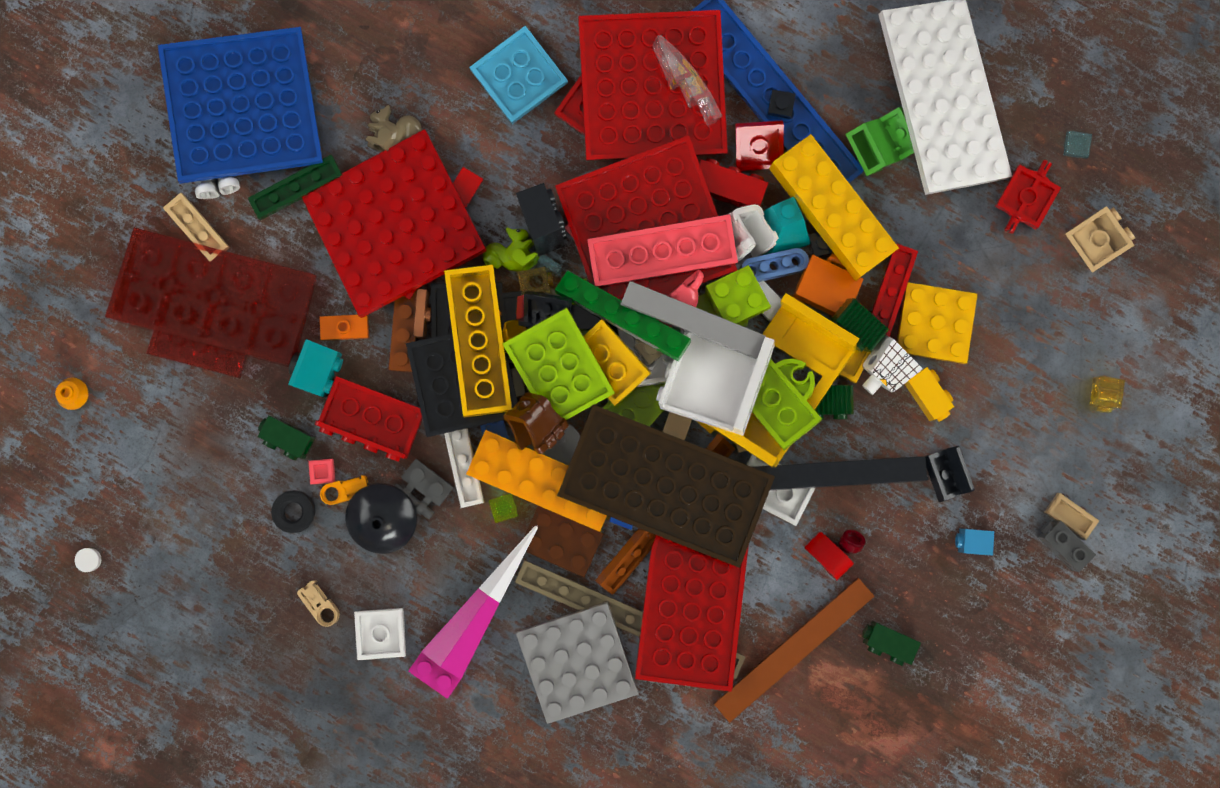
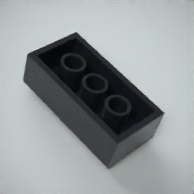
[516,183,567,256]

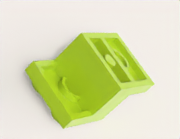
[696,265,771,327]

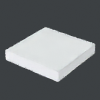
[354,608,406,660]

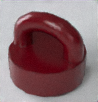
[839,530,866,554]

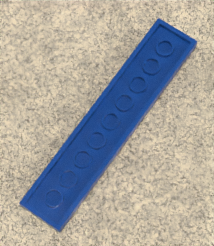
[691,0,864,183]

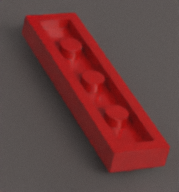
[871,243,918,337]

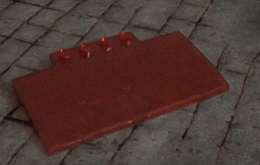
[105,227,317,379]

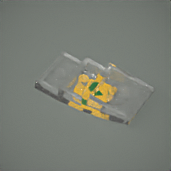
[652,35,722,126]

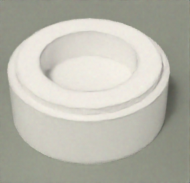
[75,548,101,572]

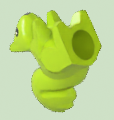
[482,227,540,273]

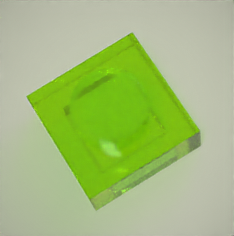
[488,494,519,523]

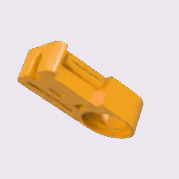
[320,475,368,505]

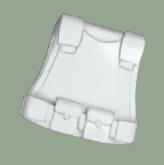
[728,204,779,261]

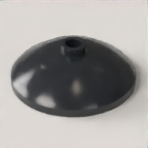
[345,483,417,554]

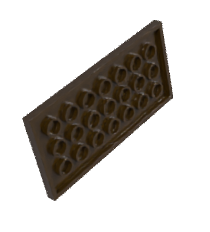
[557,405,775,568]

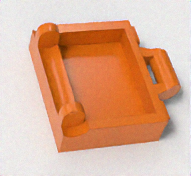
[793,253,864,316]

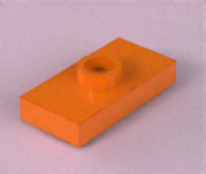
[320,315,369,341]

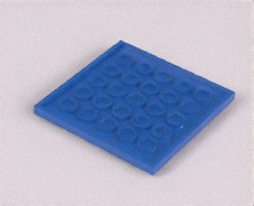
[158,27,323,184]

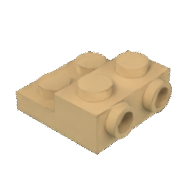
[1065,206,1135,273]

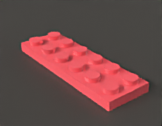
[587,214,738,287]

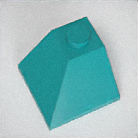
[763,197,810,255]

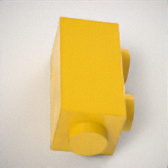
[905,367,954,422]

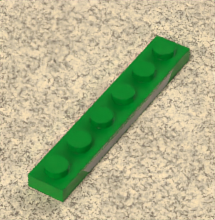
[555,271,691,362]

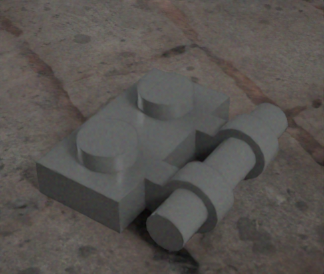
[395,459,454,519]

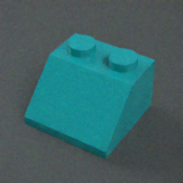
[288,339,343,398]

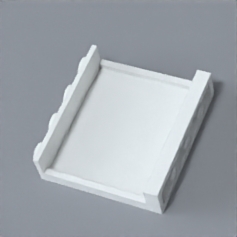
[656,329,775,436]

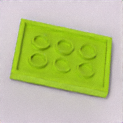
[502,307,615,420]

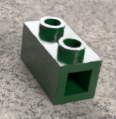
[257,415,316,461]
[862,621,921,666]

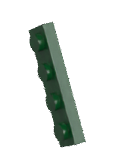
[248,155,342,221]

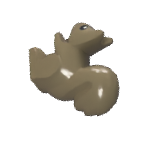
[365,105,422,152]

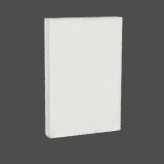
[746,454,815,526]

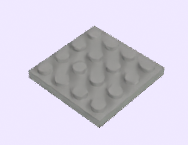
[516,601,639,724]

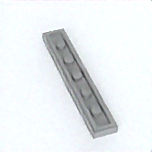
[620,281,766,359]

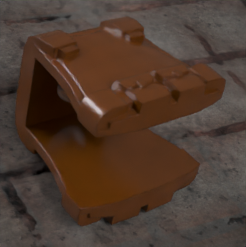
[503,393,569,454]

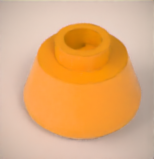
[55,378,89,410]

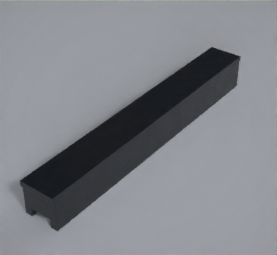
[753,456,929,491]

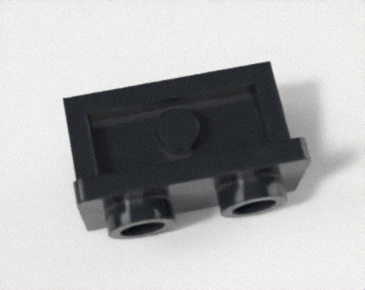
[518,291,572,329]
[925,446,975,502]

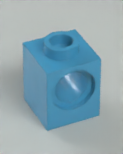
[955,528,994,556]

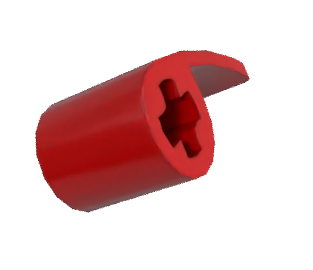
[805,532,854,581]

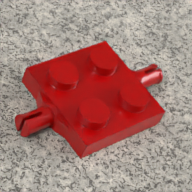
[995,160,1061,234]

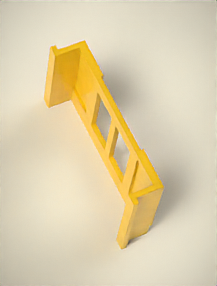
[707,293,859,467]

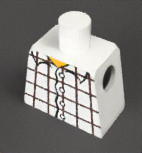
[862,335,923,395]

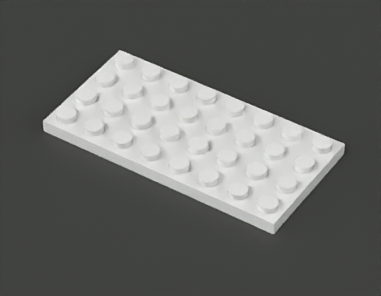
[878,0,1012,195]

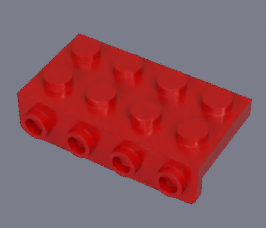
[315,376,422,462]

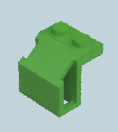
[846,106,914,176]

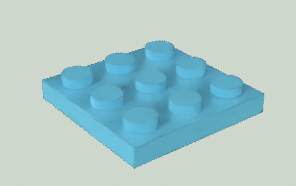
[469,26,568,125]

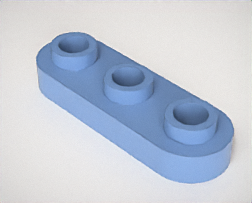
[740,248,809,282]

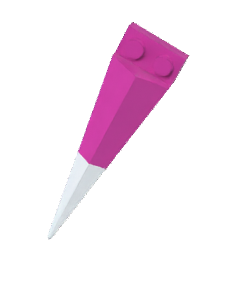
[408,526,538,699]

